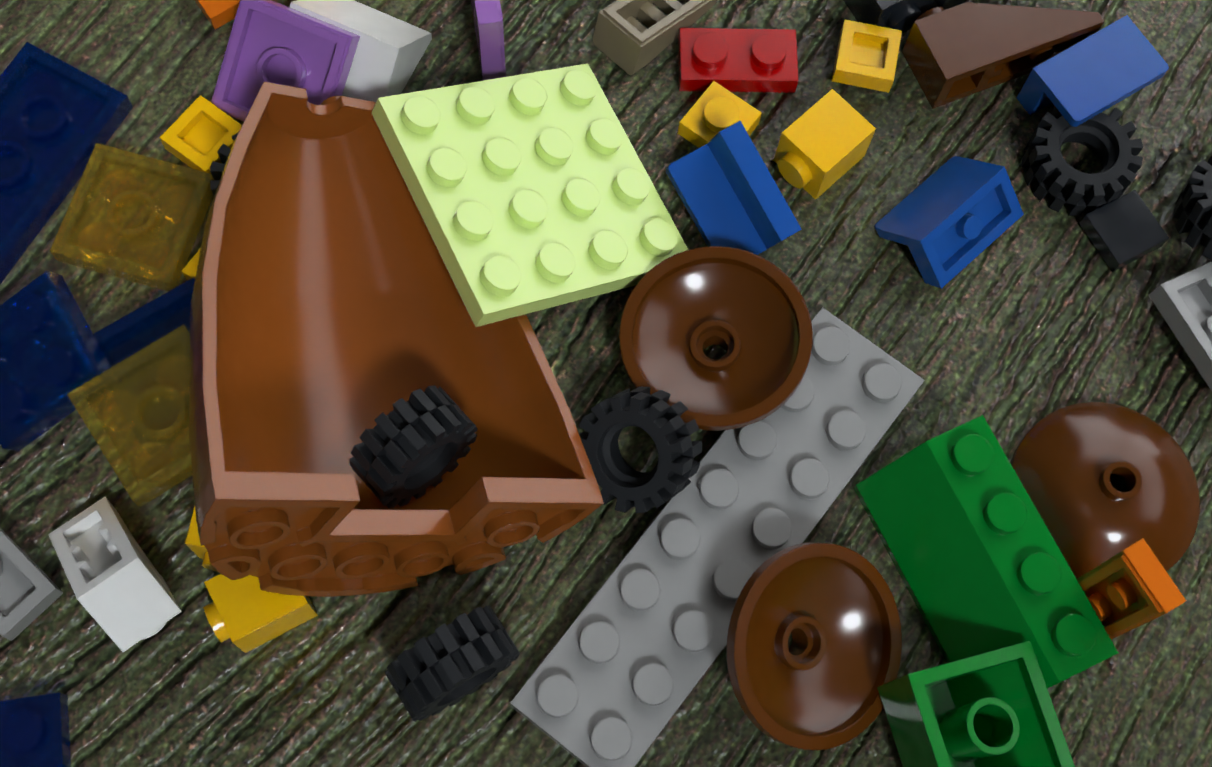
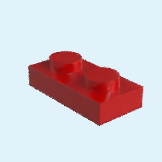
[678,28,799,93]

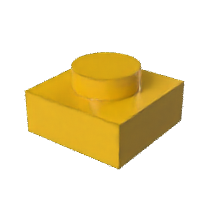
[832,19,902,93]
[677,81,762,148]
[159,95,242,182]

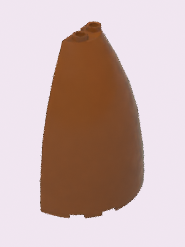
[189,82,604,597]

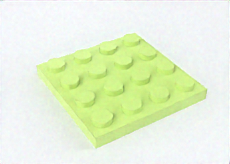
[372,63,688,327]

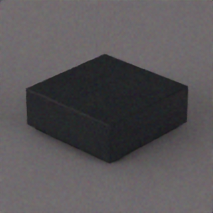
[1079,190,1169,272]

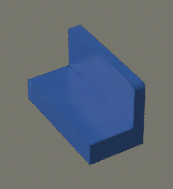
[1017,15,1169,127]
[666,121,802,255]
[874,156,1024,289]

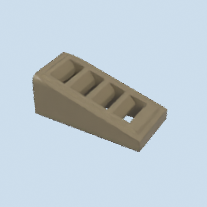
[592,0,717,75]

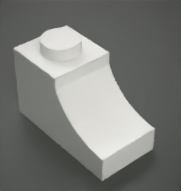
[48,497,182,652]

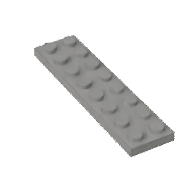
[510,307,925,767]

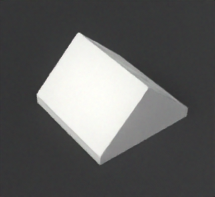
[290,0,432,102]

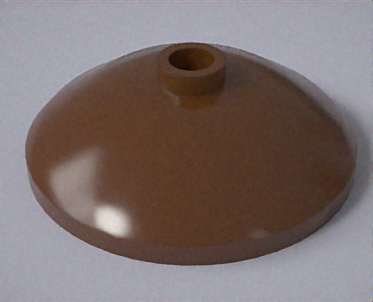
[619,246,813,431]
[1010,402,1200,579]
[727,542,902,750]

